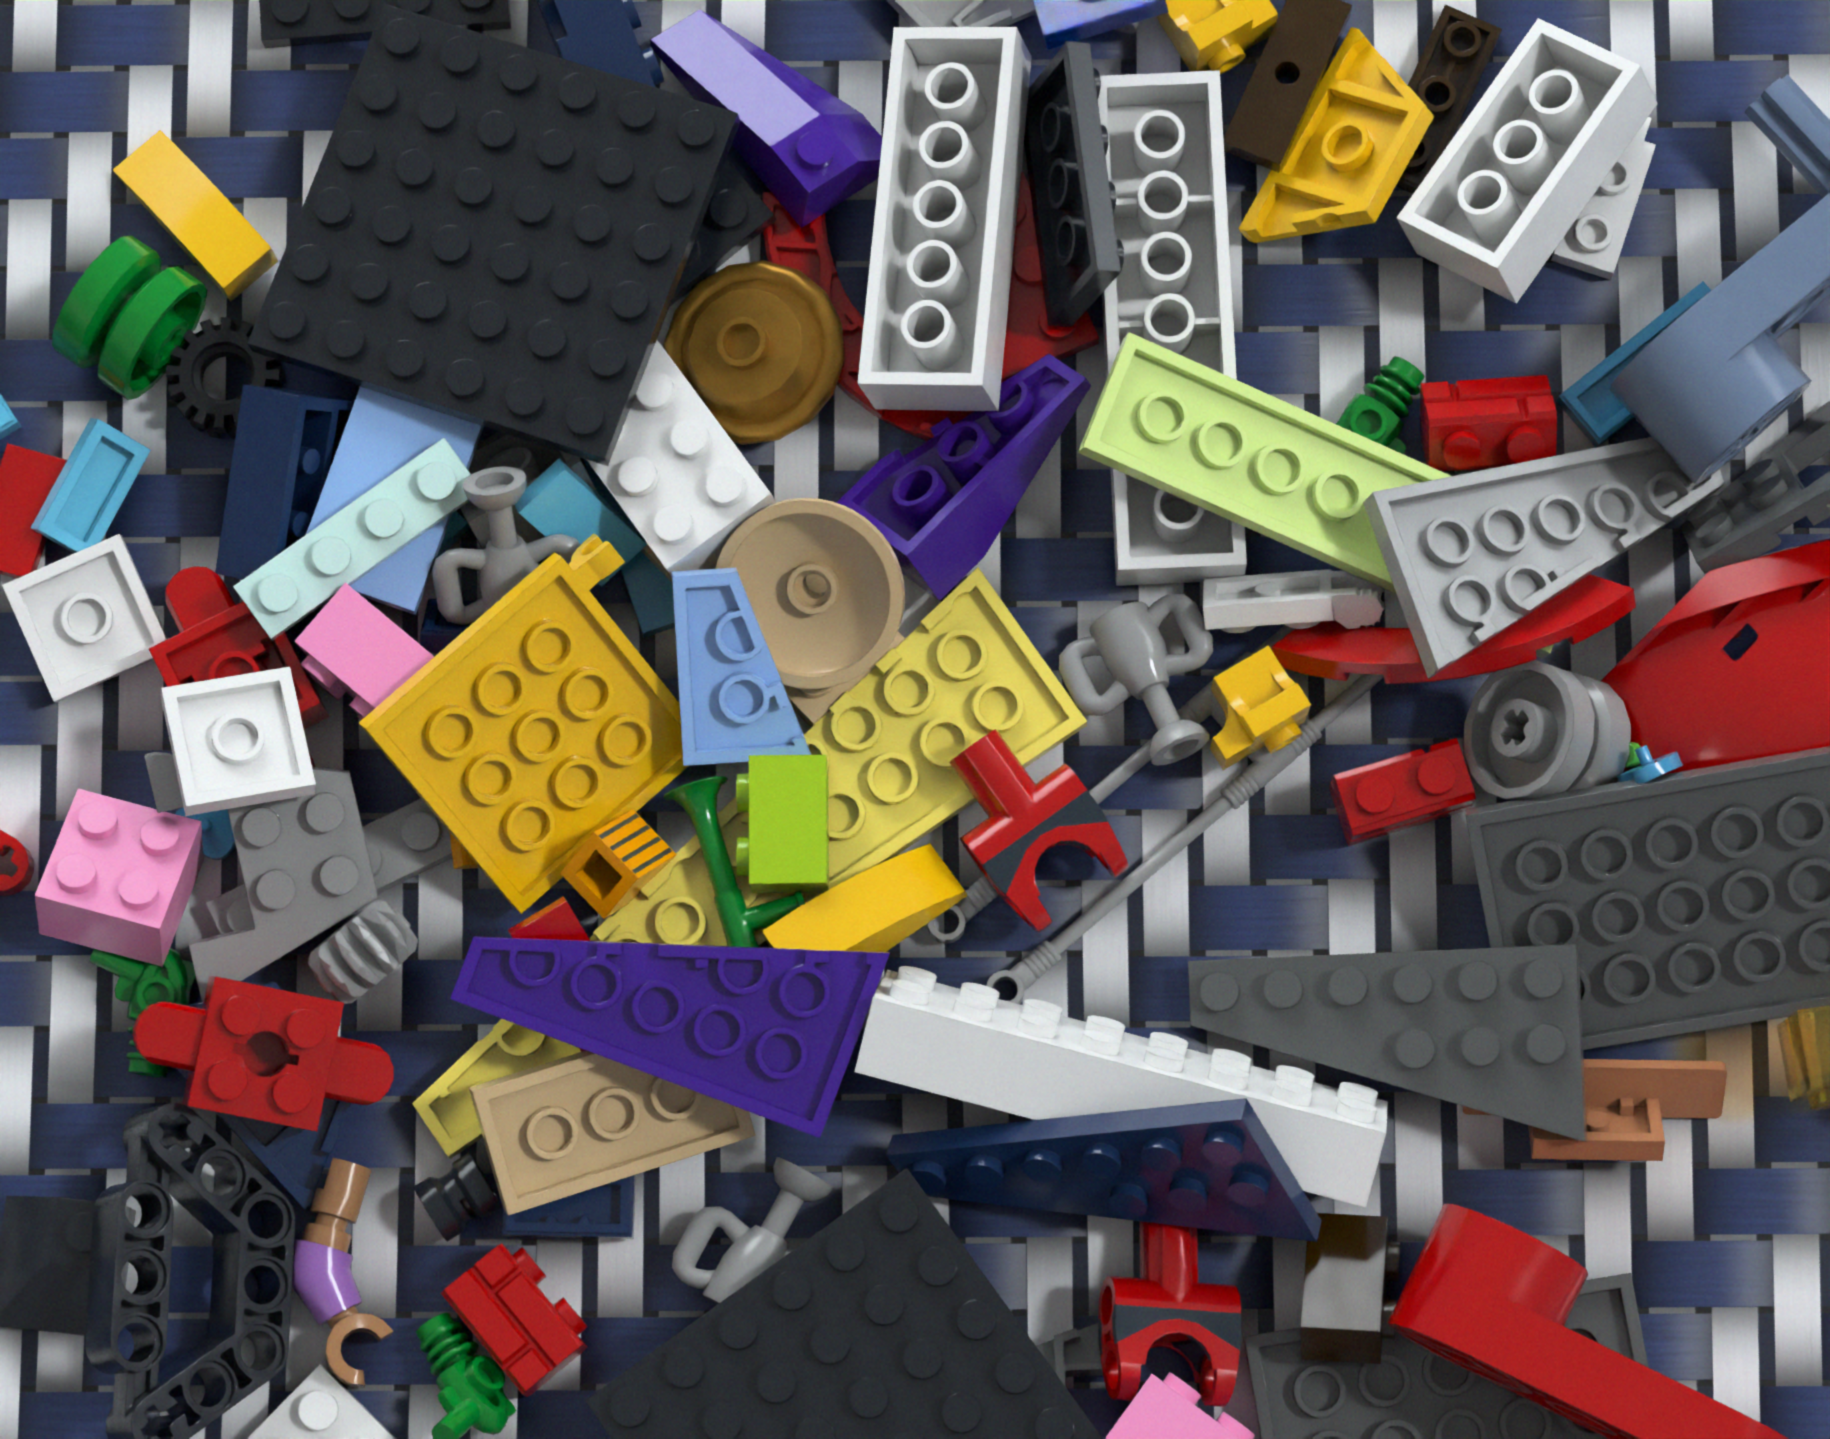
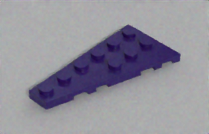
[450,936,890,1138]

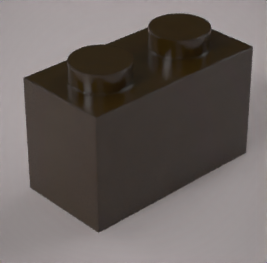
[1300,1213,1400,1364]

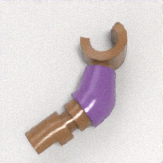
[292,1158,393,1388]

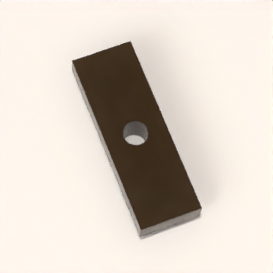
[1224,0,1352,173]
[1396,4,1502,194]

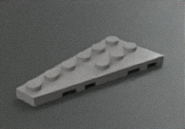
[1363,437,1725,679]

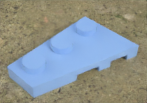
[671,567,811,766]

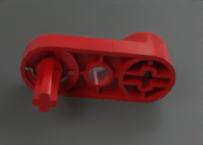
[1388,1204,1789,1439]

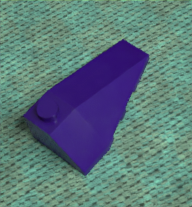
[650,9,882,228]
[836,354,1091,601]

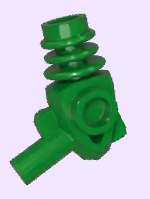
[1336,356,1425,454]
[90,947,197,1078]
[416,1312,516,1439]

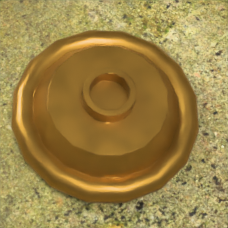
[663,260,845,445]

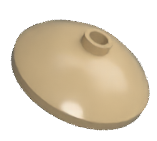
[715,498,905,689]

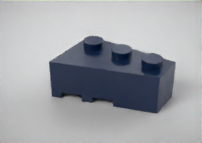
[536,0,665,87]
[215,384,356,580]

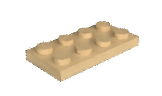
[469,1050,756,1216]

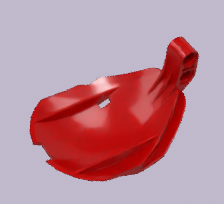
[1601,538,1830,782]

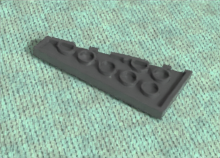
[1188,944,1587,1142]

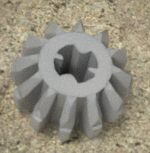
[307,900,418,1004]

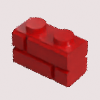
[1420,375,1557,472]
[1329,738,1476,847]
[441,1243,588,1397]

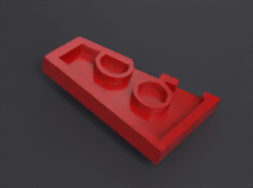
[1001,172,1099,383]

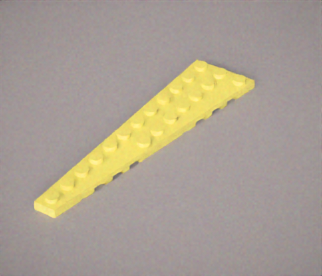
[412,567,1087,1159]

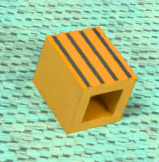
[560,809,677,919]

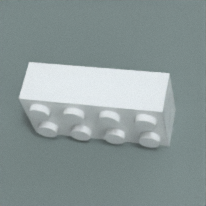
[1397,18,1658,304]
[586,340,777,576]

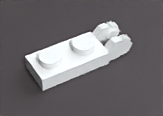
[1203,569,1385,633]

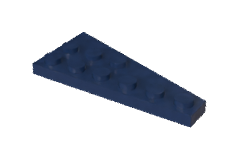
[886,1098,1322,1242]

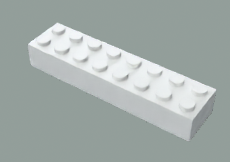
[1098,70,1247,586]
[854,966,1388,1207]

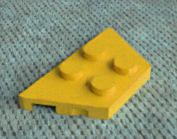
[1238,27,1434,243]

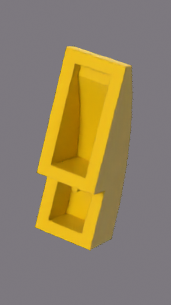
[113,130,278,302]
[762,843,967,952]

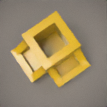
[1157,0,1278,74]
[1210,645,1311,770]

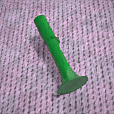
[663,776,805,947]

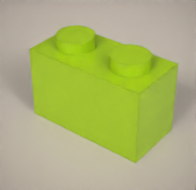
[736,755,829,893]

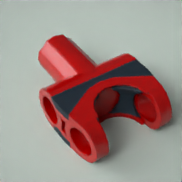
[949,729,1129,933]
[1098,1221,1242,1407]

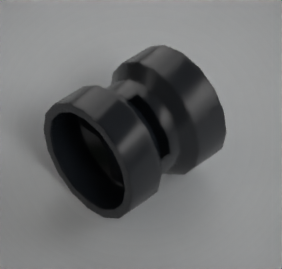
[413,1153,503,1242]

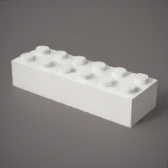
[858,27,1032,411]

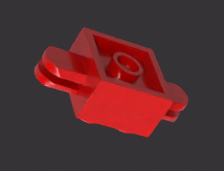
[149,566,330,767]
[133,976,394,1132]

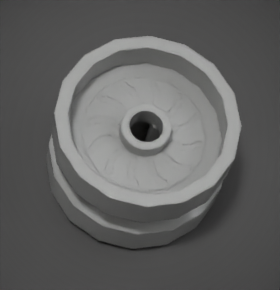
[1463,660,1631,801]

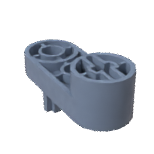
[1610,74,1830,484]

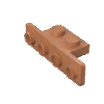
[1462,1059,1727,1161]

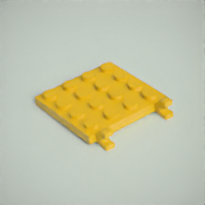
[359,533,688,914]

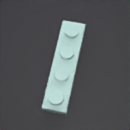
[233,438,471,641]

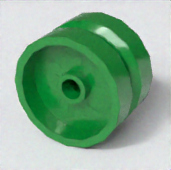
[52,235,208,400]

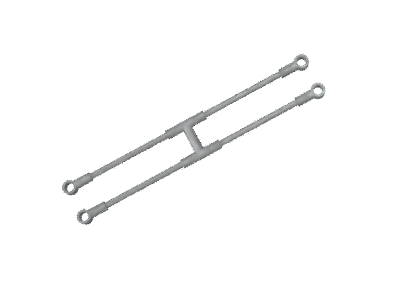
[928,468,1491,1004]

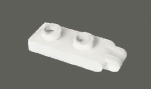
[1551,117,1656,280]

